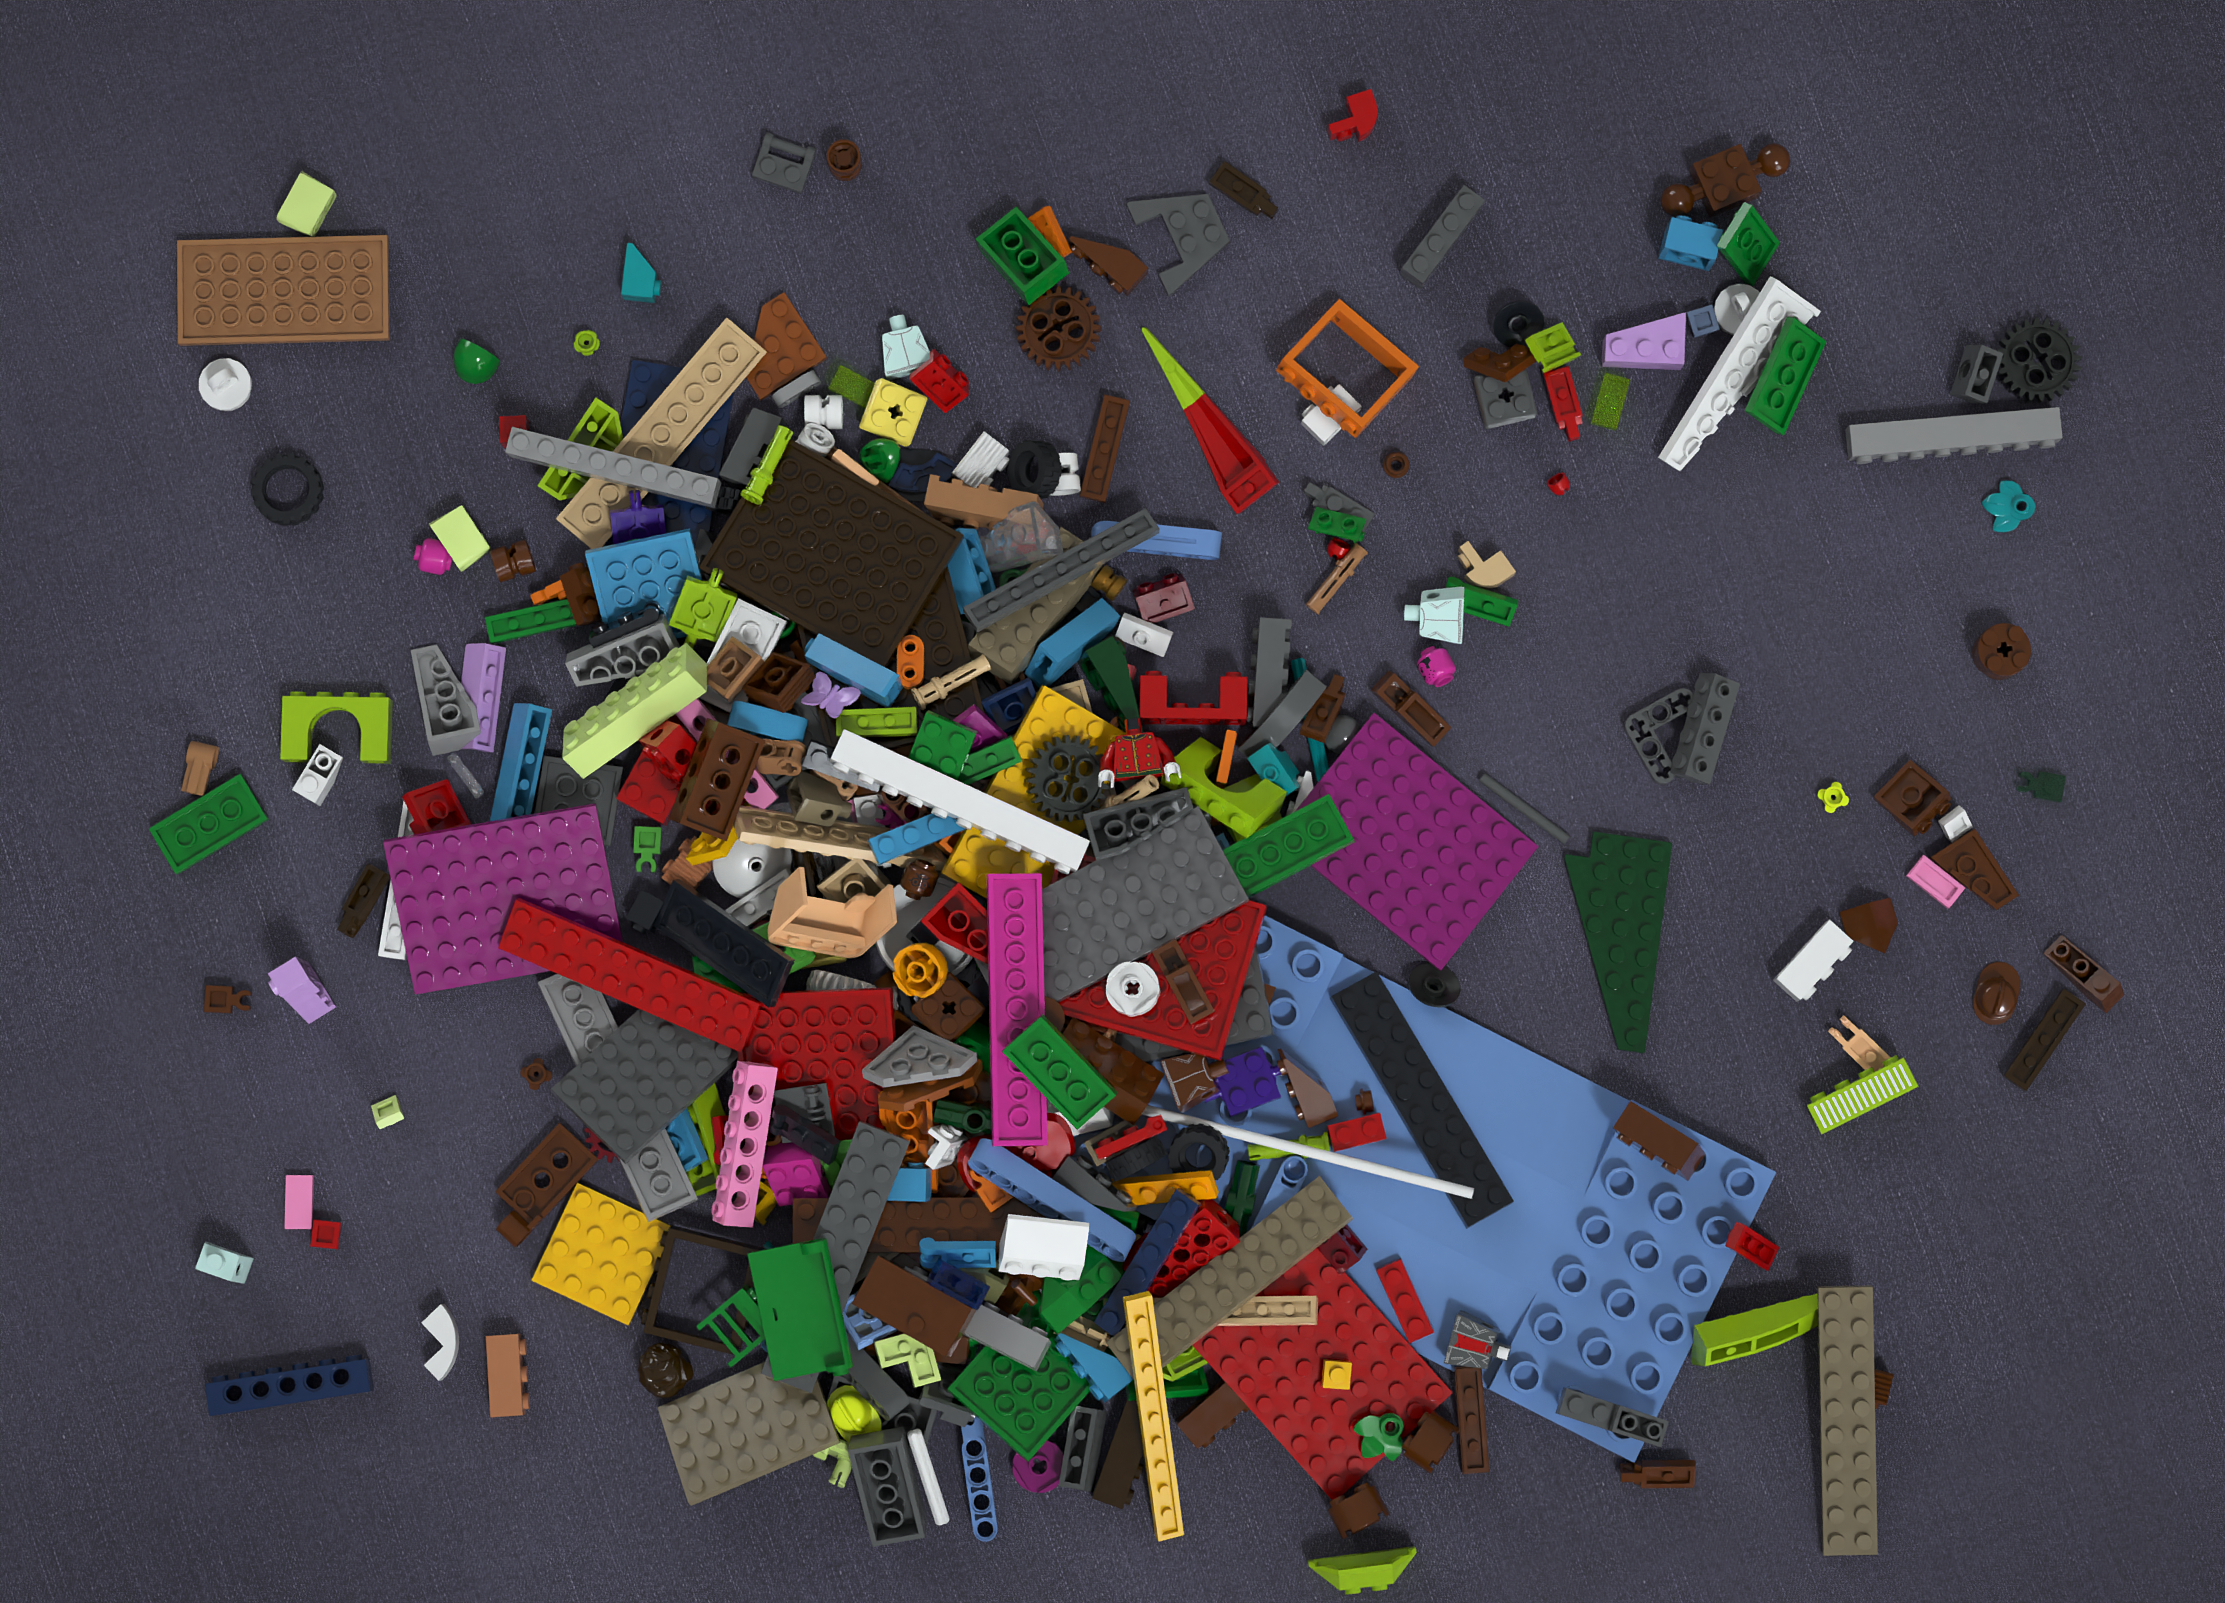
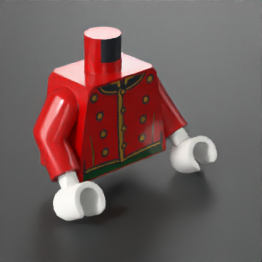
[1098,718,1181,788]

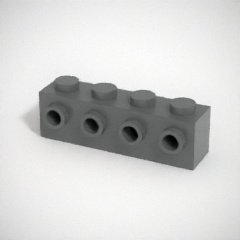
[1670,673,1740,784]

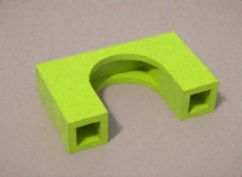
[280,691,393,764]
[1160,737,1287,838]

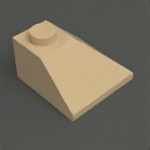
[817,859,891,903]

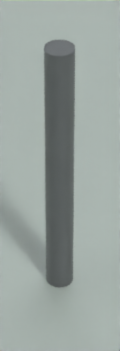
[1479,773,1570,844]

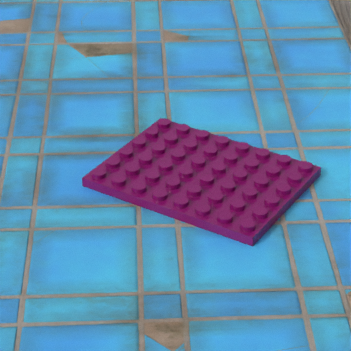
[1294,713,1539,971]
[383,803,624,994]

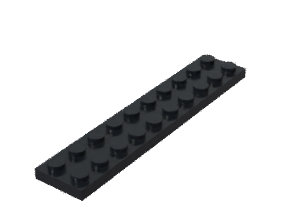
[1330,971,1514,1229]

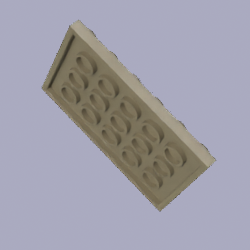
[657,1362,841,1506]

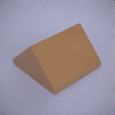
[707,636,764,704]

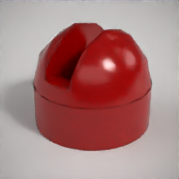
[1547,472,1570,496]
[1327,537,1350,560]

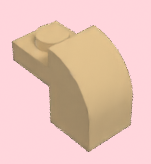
[1457,541,1516,589]

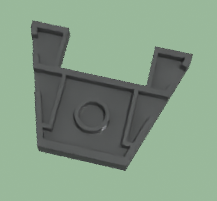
[1126,194,1230,297]

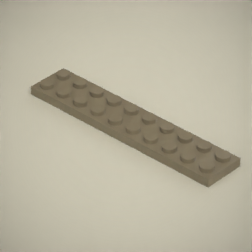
[1106,1176,1353,1380]
[1817,1285,1878,1556]

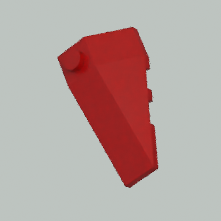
[920,882,988,964]

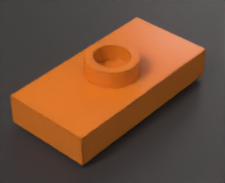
[1027,206,1072,258]

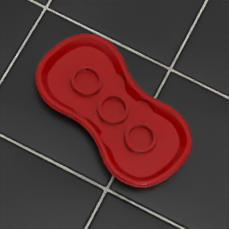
[957,1113,1075,1193]

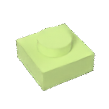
[371,1095,404,1129]

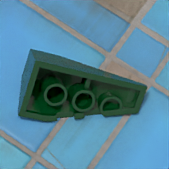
[1077,636,1143,733]

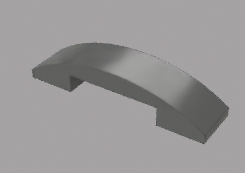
[1237,669,1327,758]

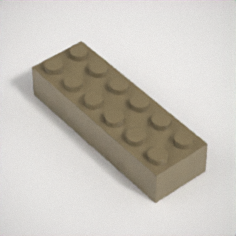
[968,527,1104,686]

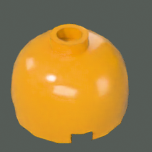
[893,943,948,998]

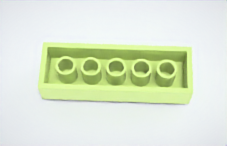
[562,643,707,779]

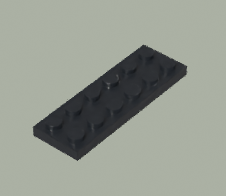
[654,879,795,1008]

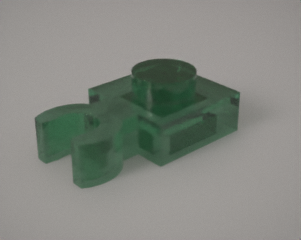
[2016,771,2066,803]

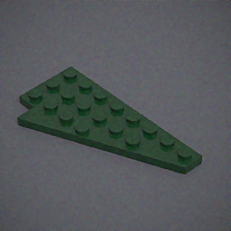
[1564,832,1672,1054]

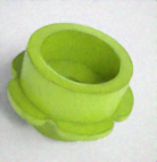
[574,330,600,356]

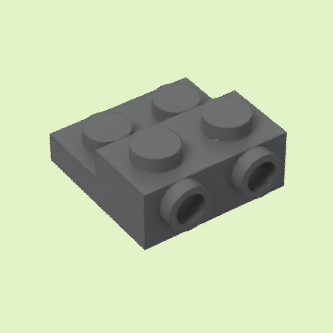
[918,1362,975,1427]

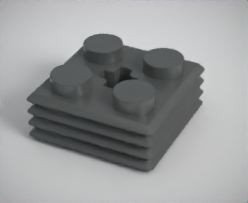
[1474,369,1537,429]

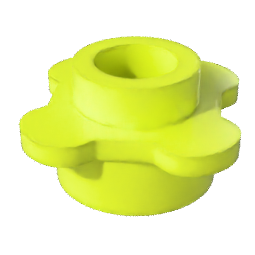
[1817,782,1849,813]

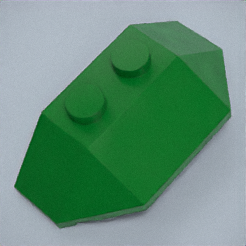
[1039,1244,1125,1334]

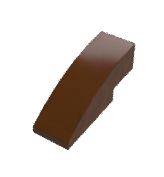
[1370,671,1452,747]
[1151,937,1215,1024]

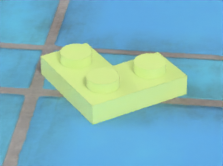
[874,1334,941,1388]

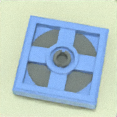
[843,1292,898,1350]

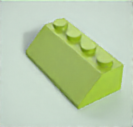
[686,1083,741,1196]

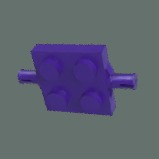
[610,490,666,544]
[1204,1047,1281,1117]

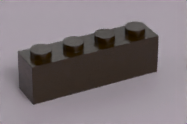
[1092,1398,1144,1509]

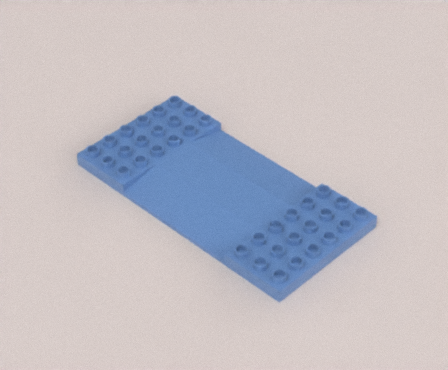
[1073,916,1776,1463]

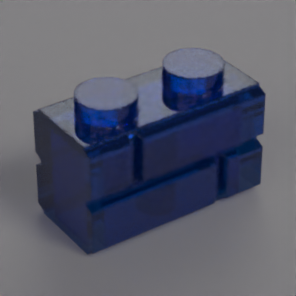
[926,1258,990,1310]

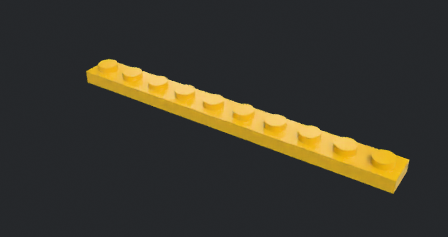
[1123,1291,1184,1542]

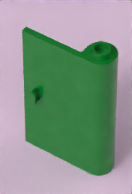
[747,1238,853,1381]

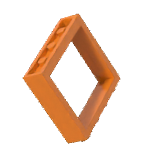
[1276,299,1419,438]

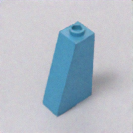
[1024,598,1120,688]
[804,633,903,708]

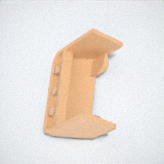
[767,867,897,958]

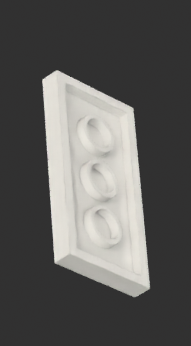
[698,598,787,713]

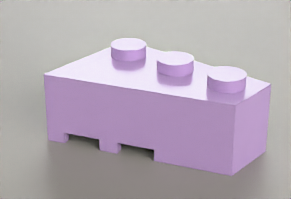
[1602,312,1686,370]
[268,956,336,1024]

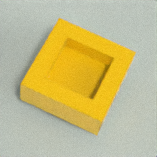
[1321,1359,1352,1390]

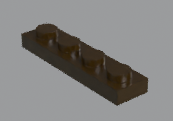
[2003,989,2086,1092]

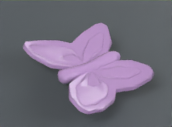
[801,672,861,718]

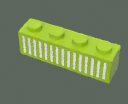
[1807,1055,1919,1134]

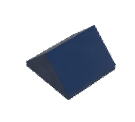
[981,678,1036,736]

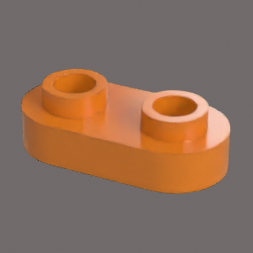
[897,635,925,690]

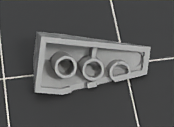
[411,645,481,756]

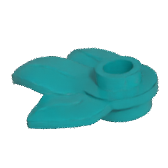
[1982,480,2036,532]

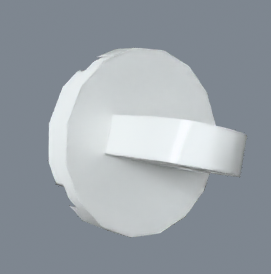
[1714,284,1760,335]
[199,358,252,411]

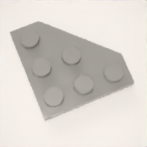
[862,1025,977,1087]

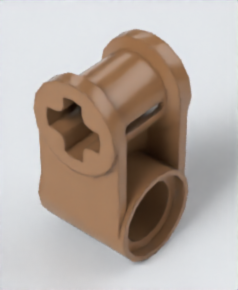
[756,739,807,776]

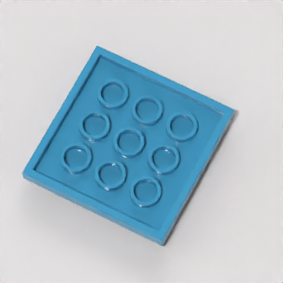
[585,528,703,639]

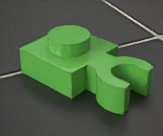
[633,826,662,873]

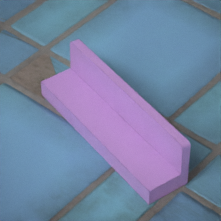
[461,643,506,752]

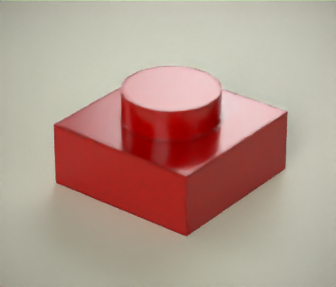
[310,1220,342,1249]

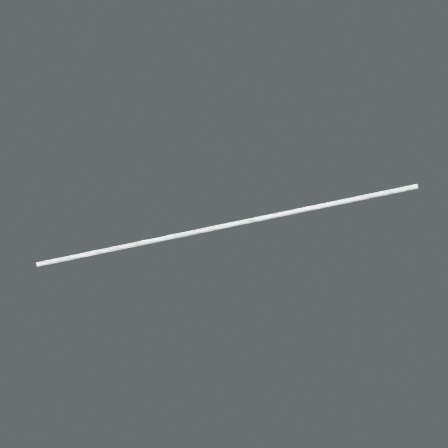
[1142,1105,1474,1199]

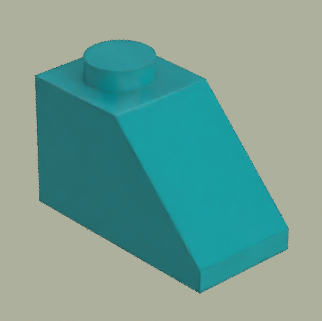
[621,243,662,303]

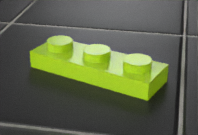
[836,707,918,739]

